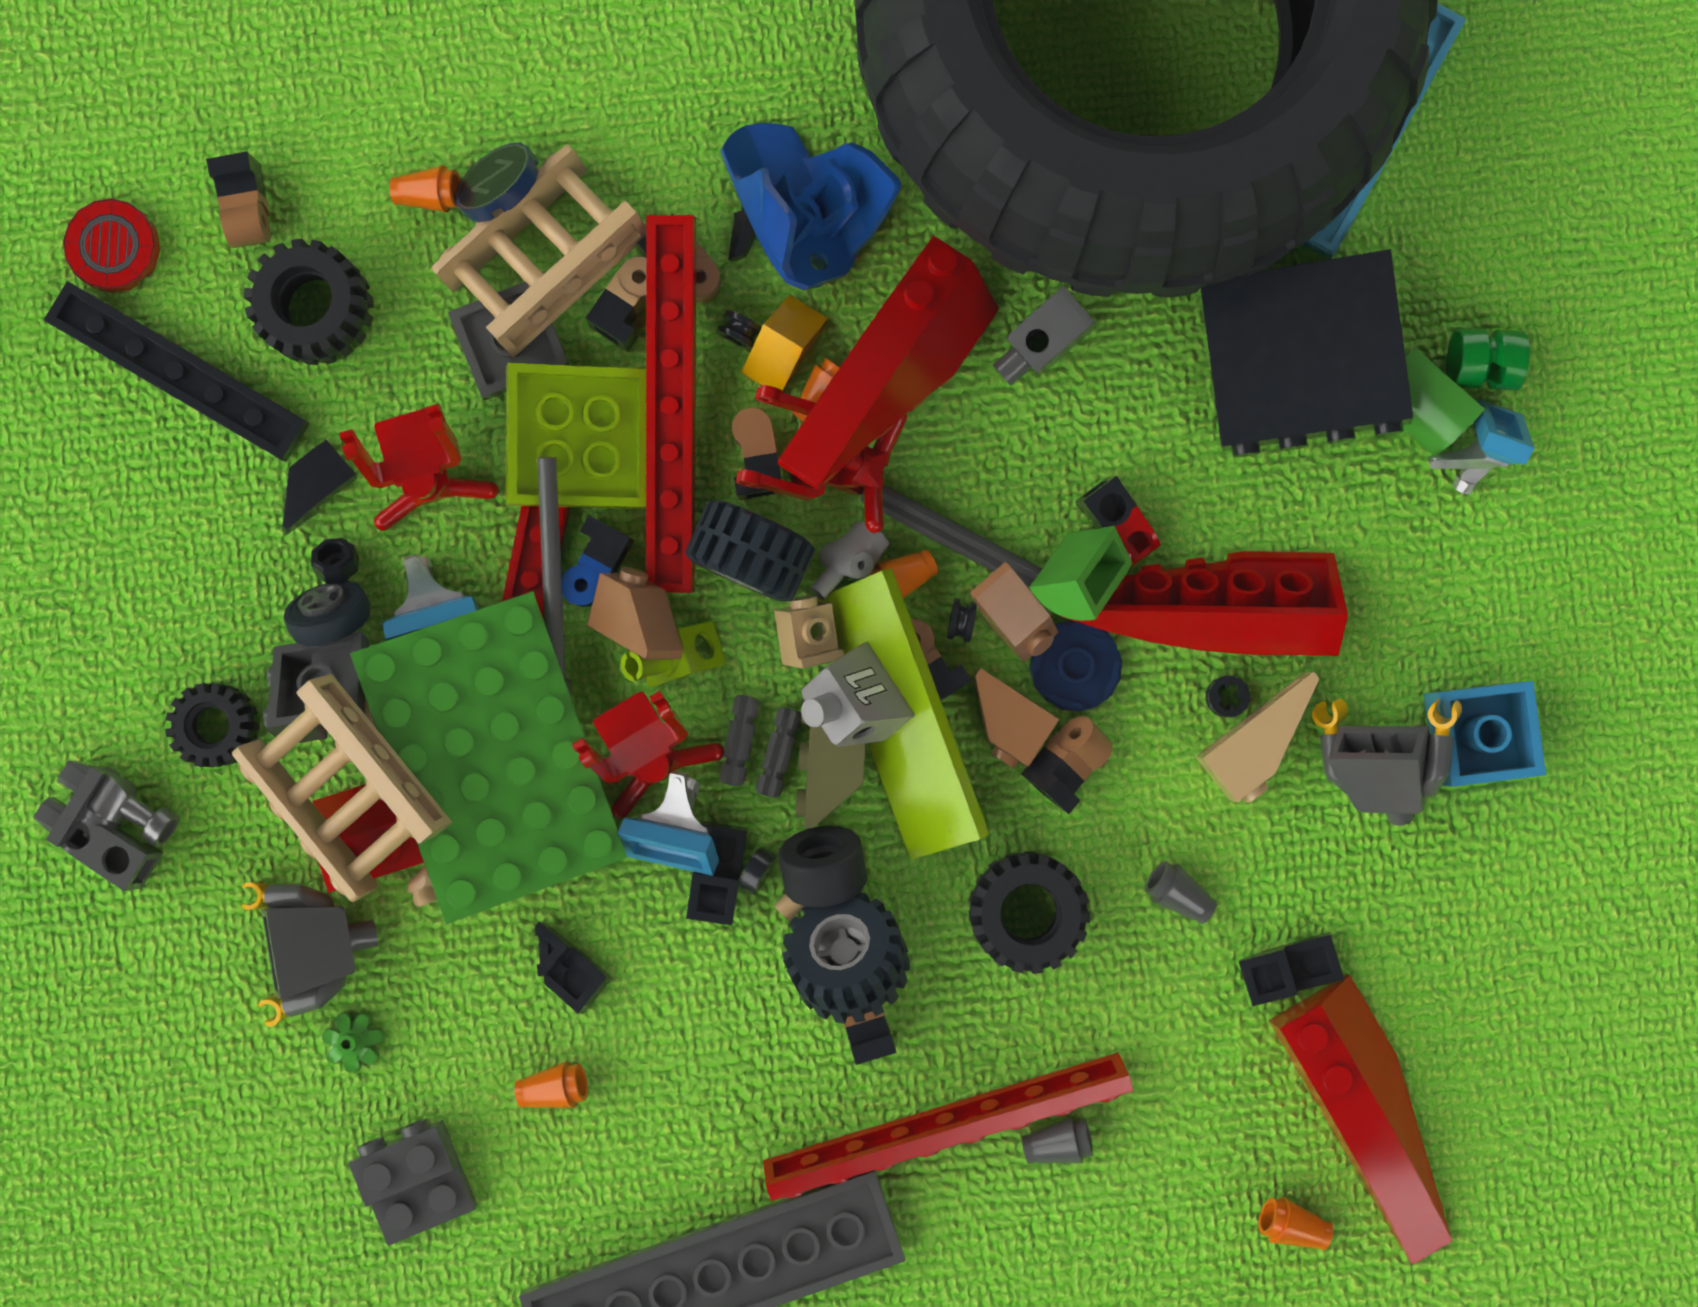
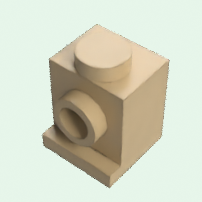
[774,595,844,669]

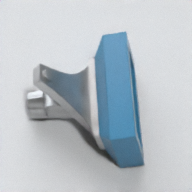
[1428,399,1535,495]
[382,554,481,641]
[618,771,719,876]

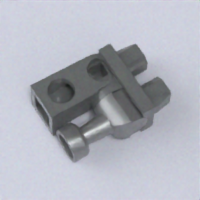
[34,761,180,891]

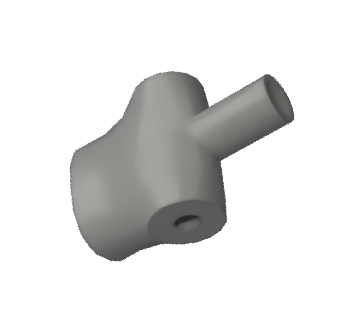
[810,521,889,600]

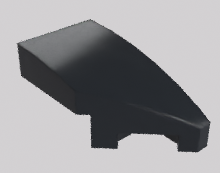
[282,440,356,535]
[535,921,612,1014]

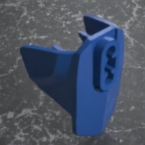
[720,123,901,291]

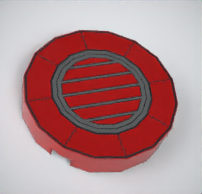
[63,199,160,293]

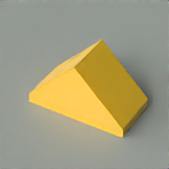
[741,295,828,392]

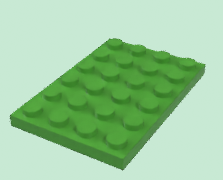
[350,592,627,924]

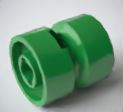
[1446,327,1530,391]

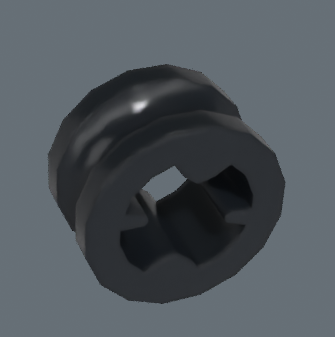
[716,310,762,350]
[947,598,977,643]
[1205,676,1250,717]

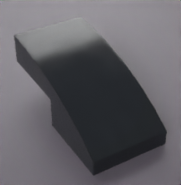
[686,821,748,926]
[1239,932,1344,1007]

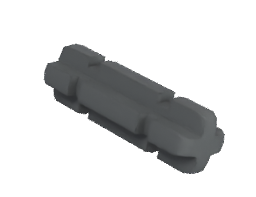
[719,695,759,786]
[756,707,802,798]

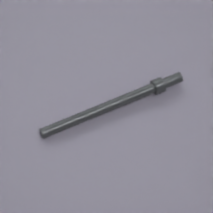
[537,457,571,697]

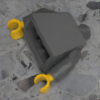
[1312,698,1462,826]
[242,882,378,1027]

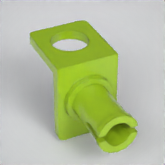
[620,621,726,687]

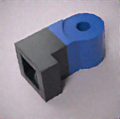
[562,515,635,607]

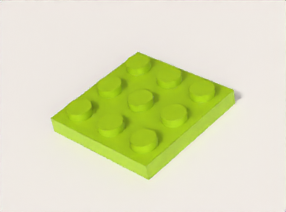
[506,363,646,509]

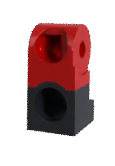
[1075,476,1161,568]

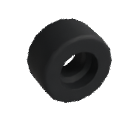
[778,825,867,908]

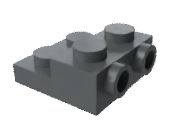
[263,632,369,743]
[348,1118,478,1246]

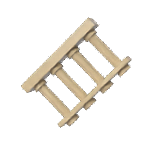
[431,144,646,358]
[232,674,452,902]

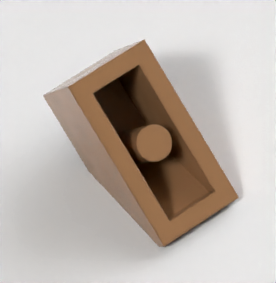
[969,561,1058,663]
[587,568,683,660]
[973,668,1059,769]

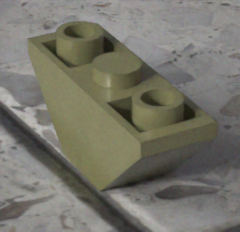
[796,698,865,828]

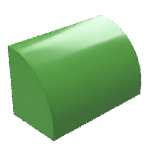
[1403,347,1485,455]
[1029,526,1133,621]

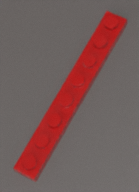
[646,215,696,593]
[763,1052,1133,1201]

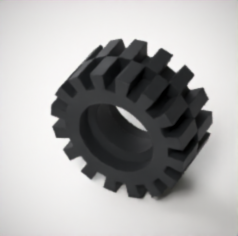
[165,683,260,767]

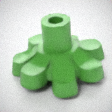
[322,1011,385,1073]

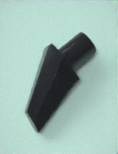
[728,204,757,262]

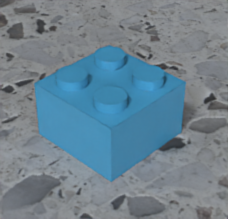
[1423,681,1546,787]

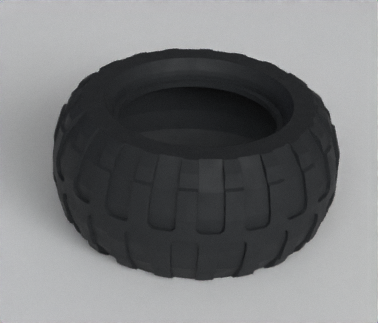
[855,0,1438,298]

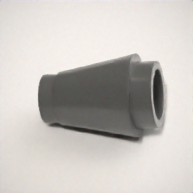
[1145,861,1217,924]
[1022,1116,1094,1164]

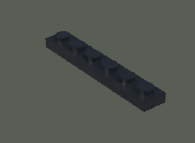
[44,281,310,462]

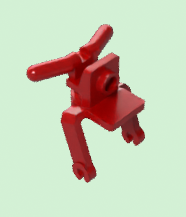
[735,385,908,533]
[339,403,499,531]
[572,690,724,819]

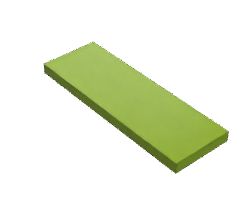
[818,568,990,860]

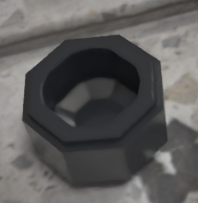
[311,538,359,584]

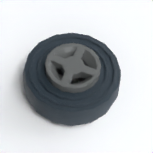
[284,581,371,646]

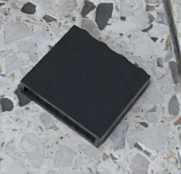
[1201,249,1414,457]

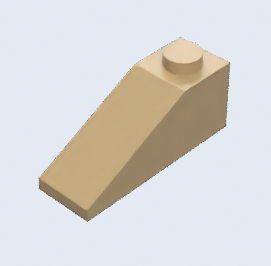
[1195,671,1320,803]

